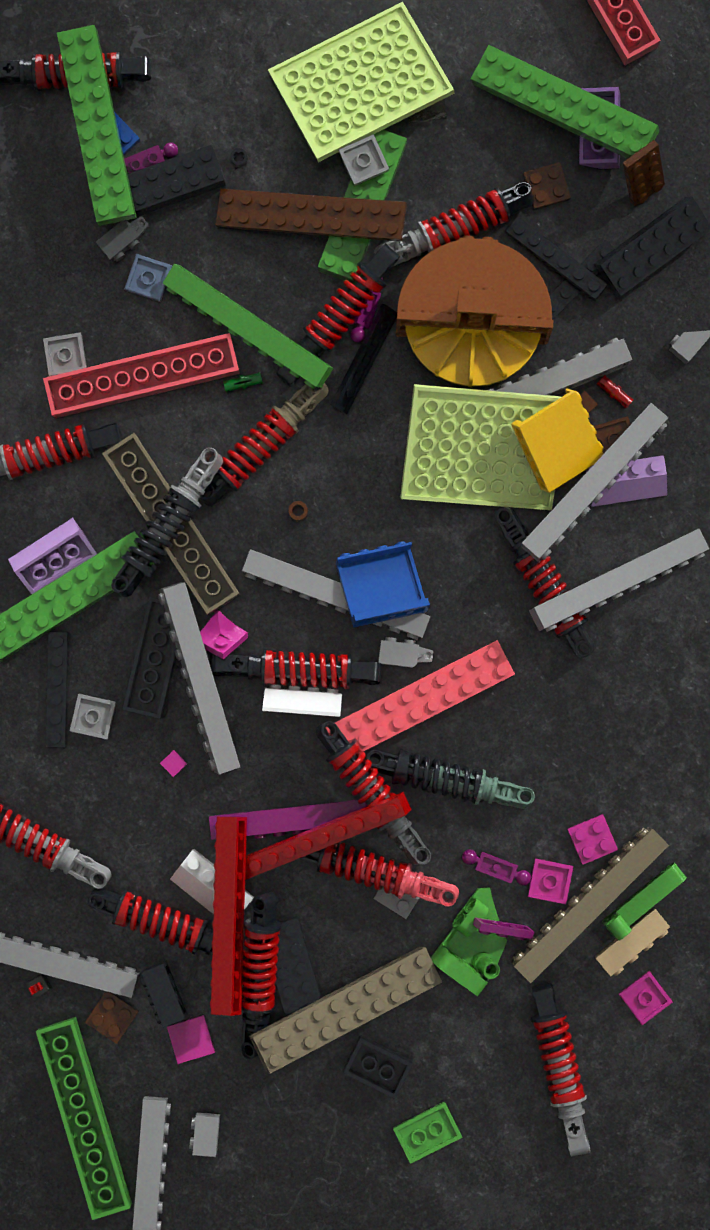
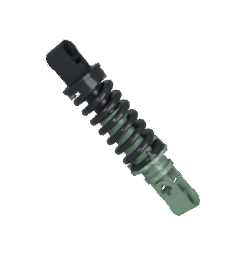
[366,749,535,809]

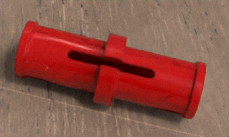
[597,375,633,409]

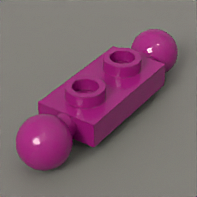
[124,142,178,173]
[350,278,383,342]
[462,849,531,886]

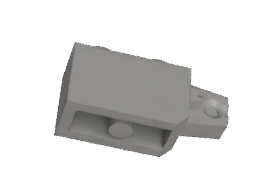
[378,637,433,668]

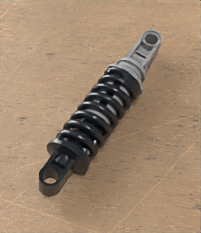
[111,448,223,597]

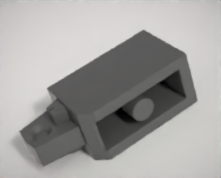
[96,216,149,263]

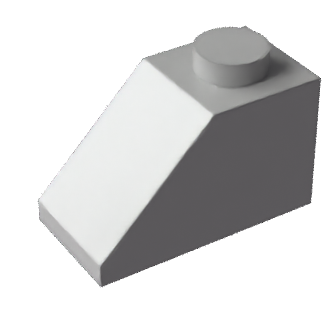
[669,330,710,364]

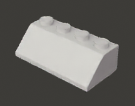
[262,684,342,717]
[170,849,254,914]

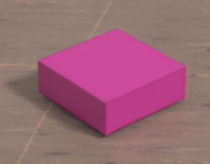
[160,750,187,777]

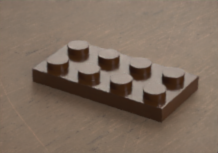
[623,140,665,207]

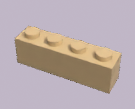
[594,908,670,976]

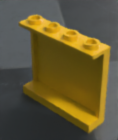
[511,389,604,493]

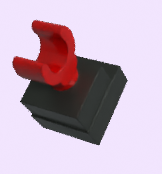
[26,974,52,999]

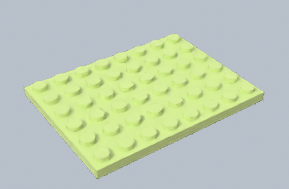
[268,2,455,162]
[400,384,561,510]

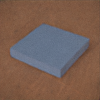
[124,254,172,302]

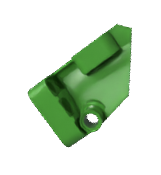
[431,887,507,996]

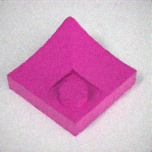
[200,610,248,659]

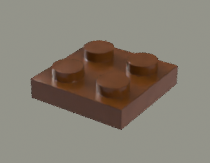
[523,162,571,210]
[85,991,139,1044]

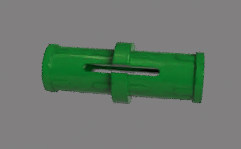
[223,372,263,392]

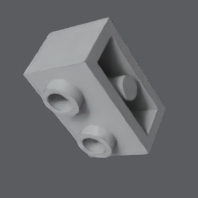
[189,1112,220,1157]

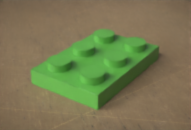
[393,1101,462,1164]

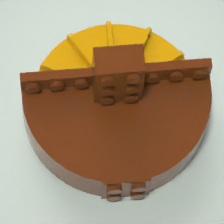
[396,236,554,387]

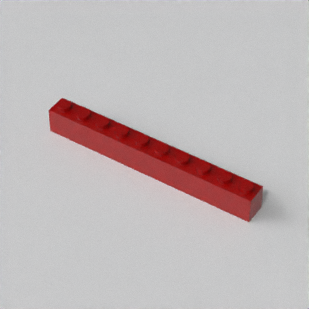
[245,792,412,880]
[210,816,247,1016]

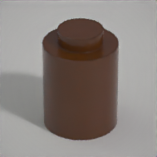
[288,501,308,522]

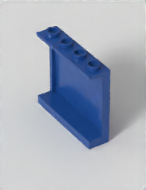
[335,541,430,628]

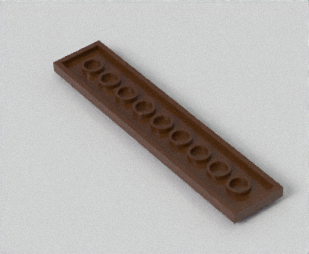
[215,189,407,242]

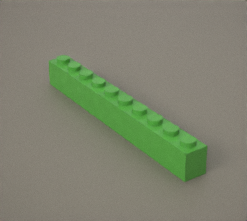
[163,264,333,388]

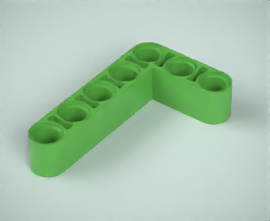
[602,862,687,941]

